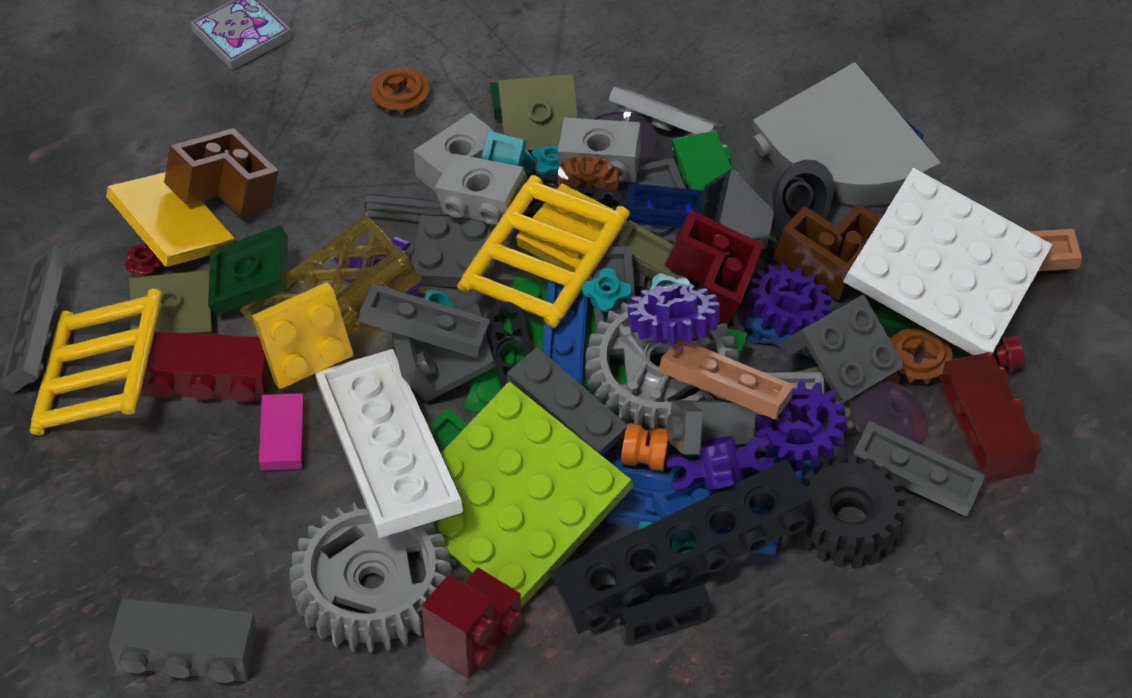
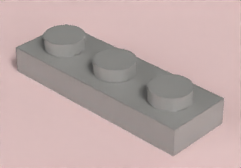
[608,86,724,139]

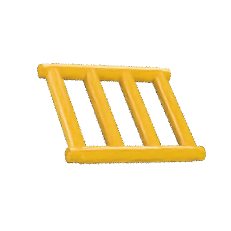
[457,175,630,328]
[29,289,162,436]

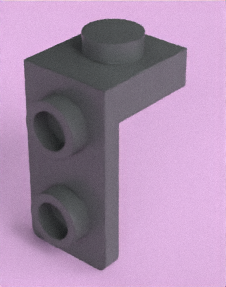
[667,400,755,454]

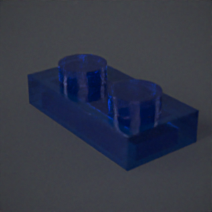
[625,183,703,228]

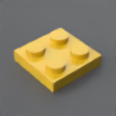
[516,184,627,272]
[252,282,354,389]

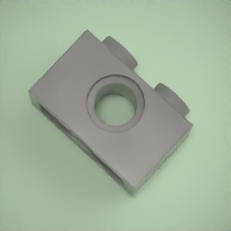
[414,113,494,192]
[558,118,641,182]
[434,154,527,225]

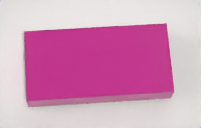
[259,393,304,471]

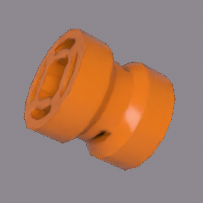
[621,423,669,472]

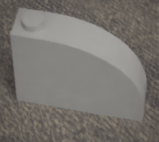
[752,62,941,206]

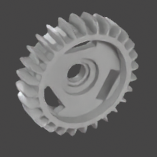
[585,302,739,431]
[289,502,452,653]

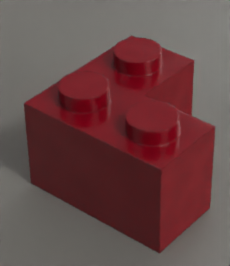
[664,210,764,325]
[421,567,523,679]

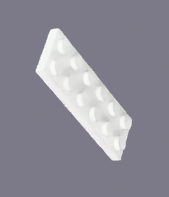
[315,349,463,538]

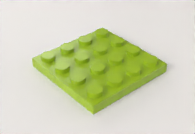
[433,381,634,608]

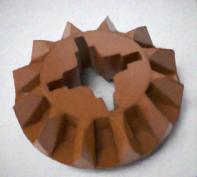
[370,67,430,115]
[557,156,619,190]
[890,328,952,384]

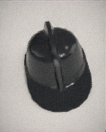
[772,159,835,241]

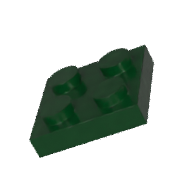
[208,225,288,316]

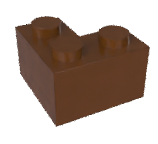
[164,128,279,217]
[773,204,881,300]

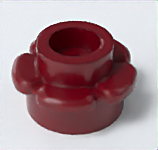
[124,244,163,278]
[994,334,1026,374]

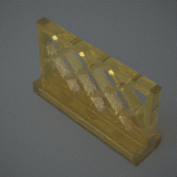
[240,214,422,336]

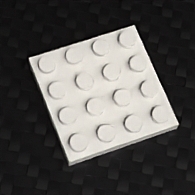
[843,168,1052,362]

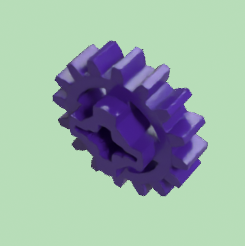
[744,264,833,336]
[627,283,720,345]
[755,380,848,470]

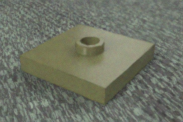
[498,74,578,154]
[129,270,213,348]

